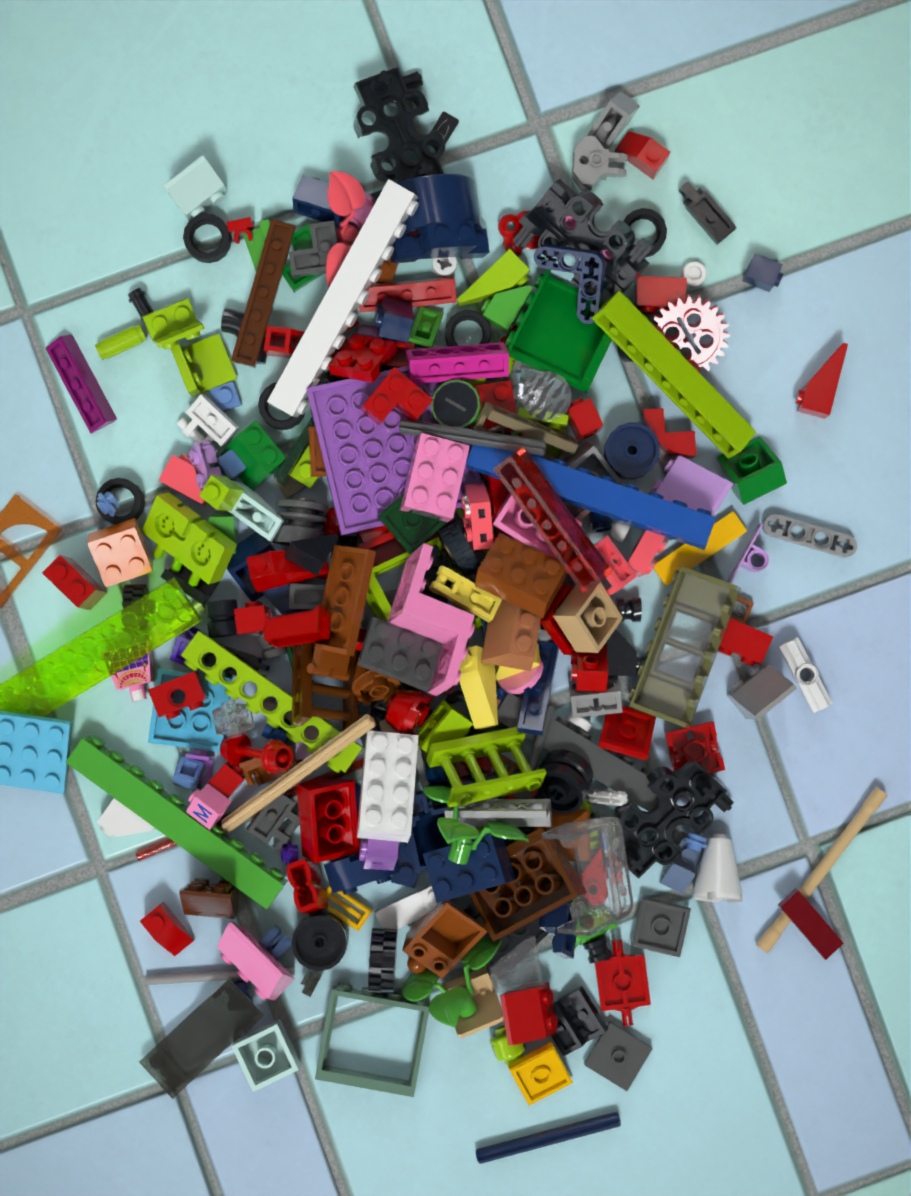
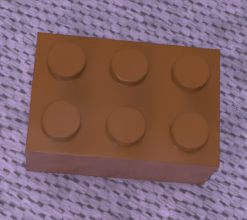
[475,533,569,618]

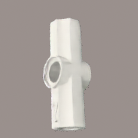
[778,637,832,713]

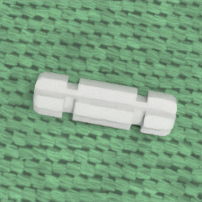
[588,789,628,806]

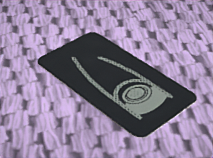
[431,112,459,145]

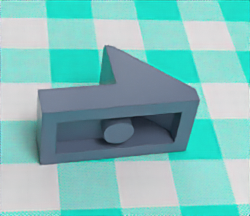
[660,838,704,894]

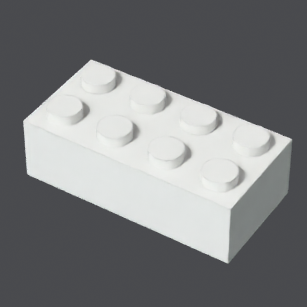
[357,731,419,843]

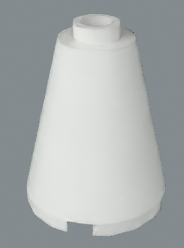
[692,834,743,903]

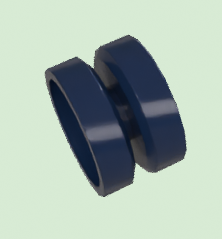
[603,422,660,480]

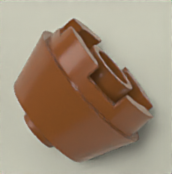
[352,665,401,705]

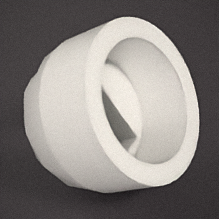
[611,522,631,543]

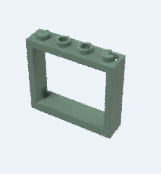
[315,983,430,1097]

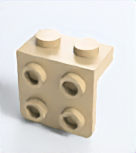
[442,967,504,1038]

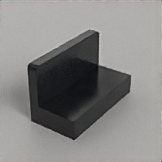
[160,565,220,605]

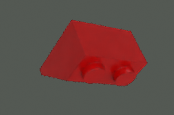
[500,982,558,1046]

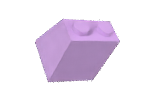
[650,455,733,516]

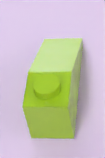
[457,249,530,308]

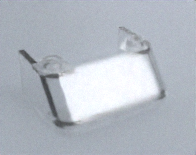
[542,817,633,936]

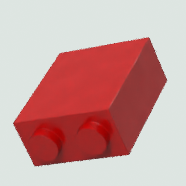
[42,555,107,610]

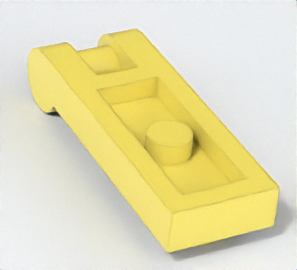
[429,566,502,622]

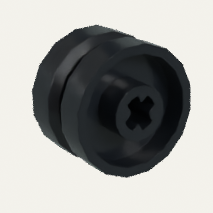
[534,749,593,814]
[291,911,349,971]

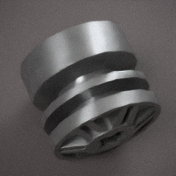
[272,498,329,546]

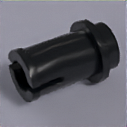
[128,288,154,321]

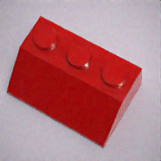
[296,779,360,863]

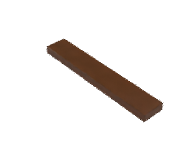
[231,219,296,368]

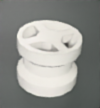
[432,257,457,277]

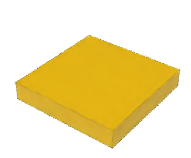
[507,1042,573,1106]

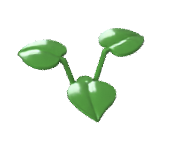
[423,786,530,865]
[401,937,502,1027]

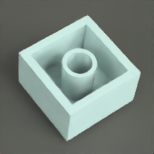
[231,1019,301,1092]

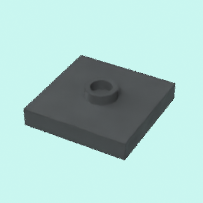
[631,897,691,957]
[584,1021,653,1091]

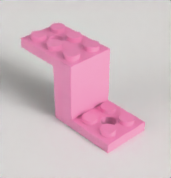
[387,543,475,696]

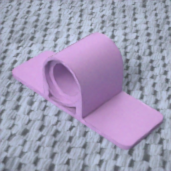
[727,523,769,583]

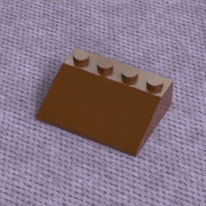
[469,827,587,942]

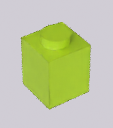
[199,475,244,511]

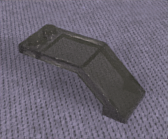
[139,978,264,1099]

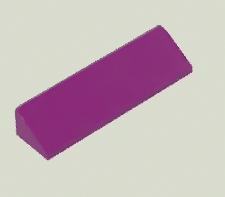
[45,335,117,433]

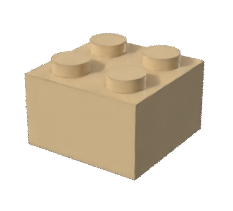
[553,581,623,653]

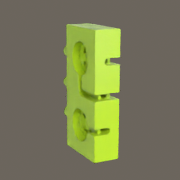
[141,492,237,587]

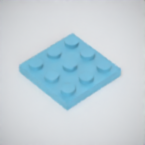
[148,669,233,752]
[0,711,72,794]

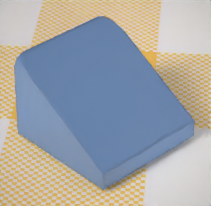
[214,450,246,481]
[173,755,205,791]

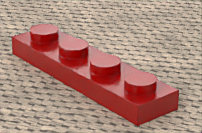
[359,276,457,313]

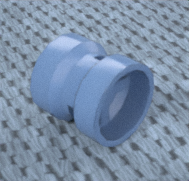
[259,924,292,960]

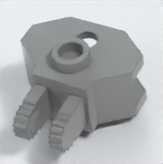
[572,136,628,191]

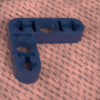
[534,244,606,324]

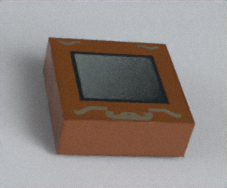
[730,596,754,624]

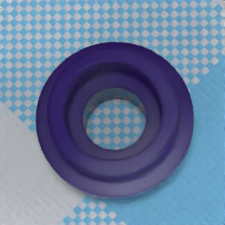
[281,842,299,867]

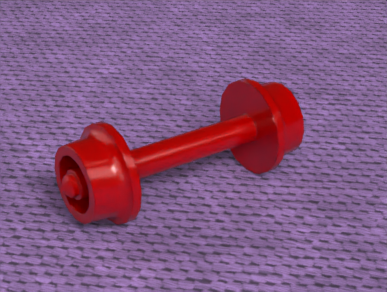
[220,733,293,773]

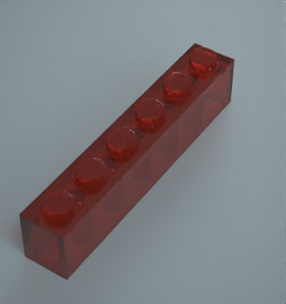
[493,447,613,593]

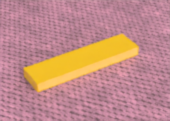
[653,511,747,587]

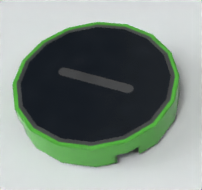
[431,380,481,428]

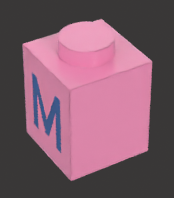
[186,784,232,830]

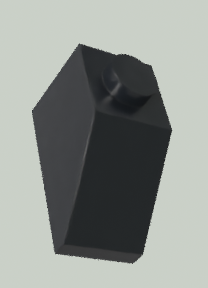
[606,629,641,676]

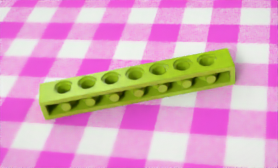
[181,631,363,773]

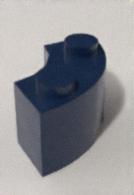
[324,853,400,895]

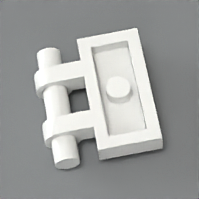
[177,394,239,455]

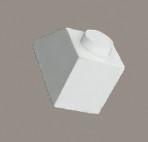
[97,798,156,837]

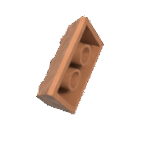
[481,599,541,671]

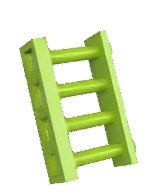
[426,727,546,807]

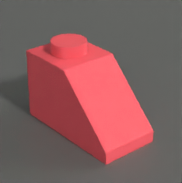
[158,454,207,506]

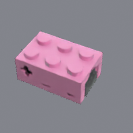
[400,433,470,522]

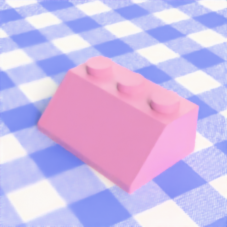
[493,482,582,561]
[217,922,295,1001]

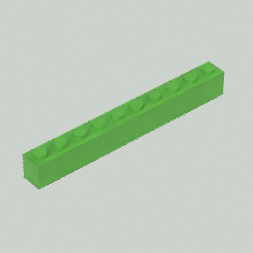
[66,736,288,910]

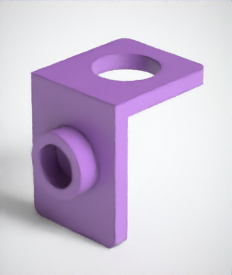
[185,749,214,784]

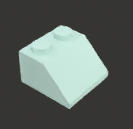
[164,155,227,221]

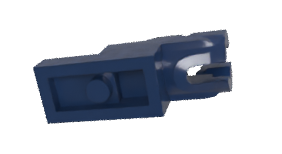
[539,903,580,959]

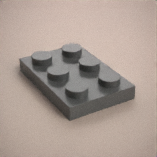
[357,617,442,692]

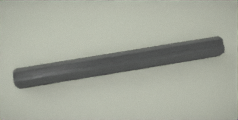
[399,419,546,455]

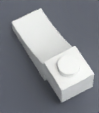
[374,885,452,929]

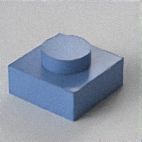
[210,381,242,412]

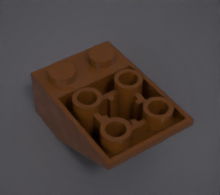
[179,878,240,919]

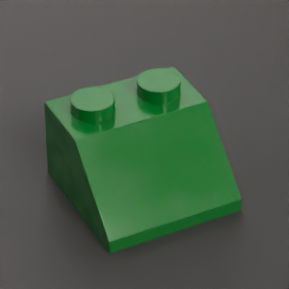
[220,420,289,491]
[716,436,787,505]

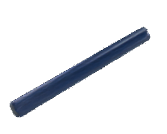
[475,1112,621,1164]

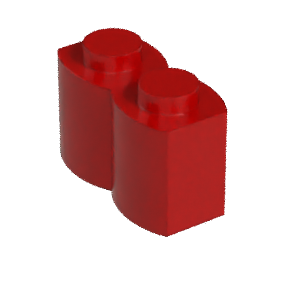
[287,859,328,914]

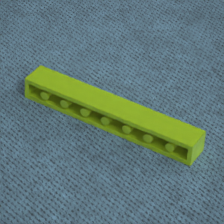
[591,291,757,459]

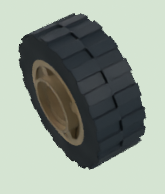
[438,520,481,576]

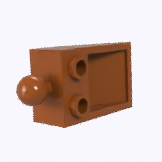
[402,900,488,978]

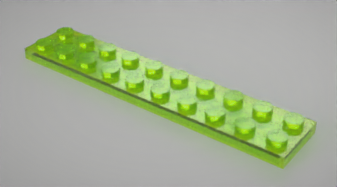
[0,577,202,717]

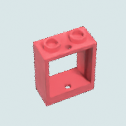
[567,535,637,596]

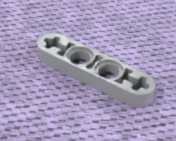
[762,514,857,558]

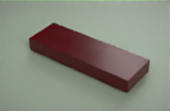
[778,888,844,960]

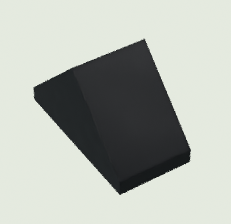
[284,534,338,576]

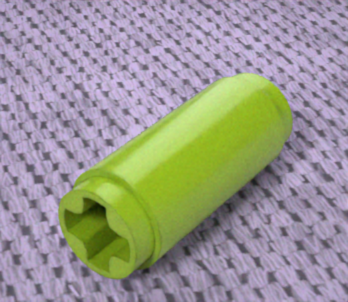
[95,324,147,360]

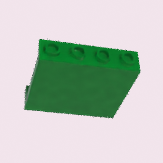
[505,269,612,393]

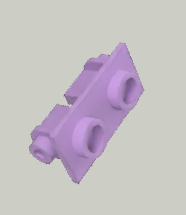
[189,441,222,490]

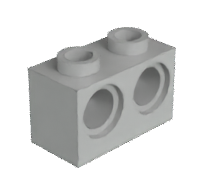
[568,676,622,718]

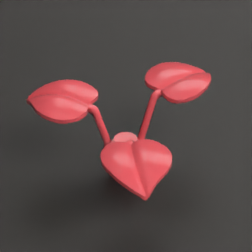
[326,171,419,288]

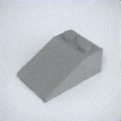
[727,664,797,720]

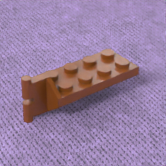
[307,545,376,681]

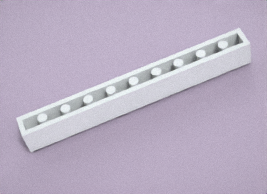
[267,179,419,417]

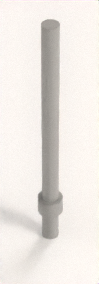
[145,966,295,985]

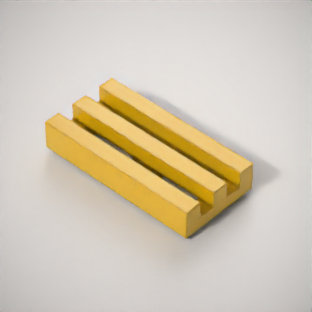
[326,886,373,931]

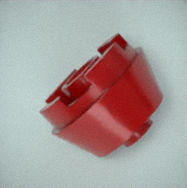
[385,689,432,735]

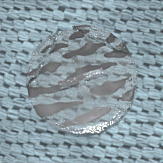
[522,371,572,421]

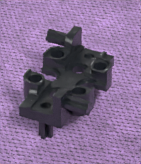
[353,67,445,205]
[512,179,654,295]
[590,757,734,879]

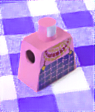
[102,641,155,702]

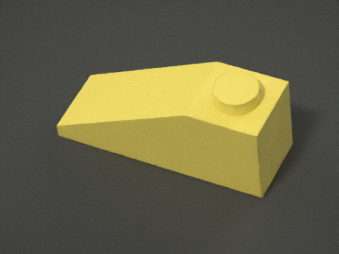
[459,646,498,730]

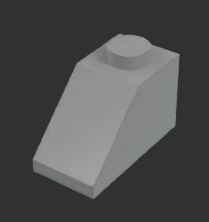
[587,91,640,149]

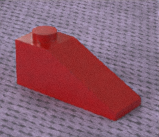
[795,343,848,419]
[246,551,329,592]

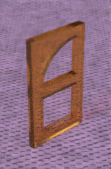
[0,495,62,608]

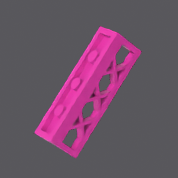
[405,342,509,384]

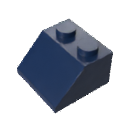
[227,532,277,602]

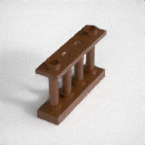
[292,643,360,731]

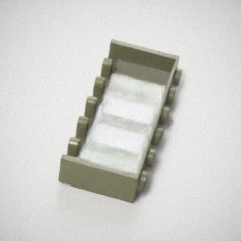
[629,566,741,728]

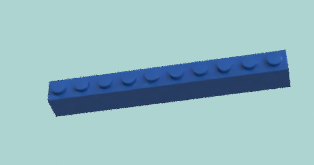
[466,445,716,550]

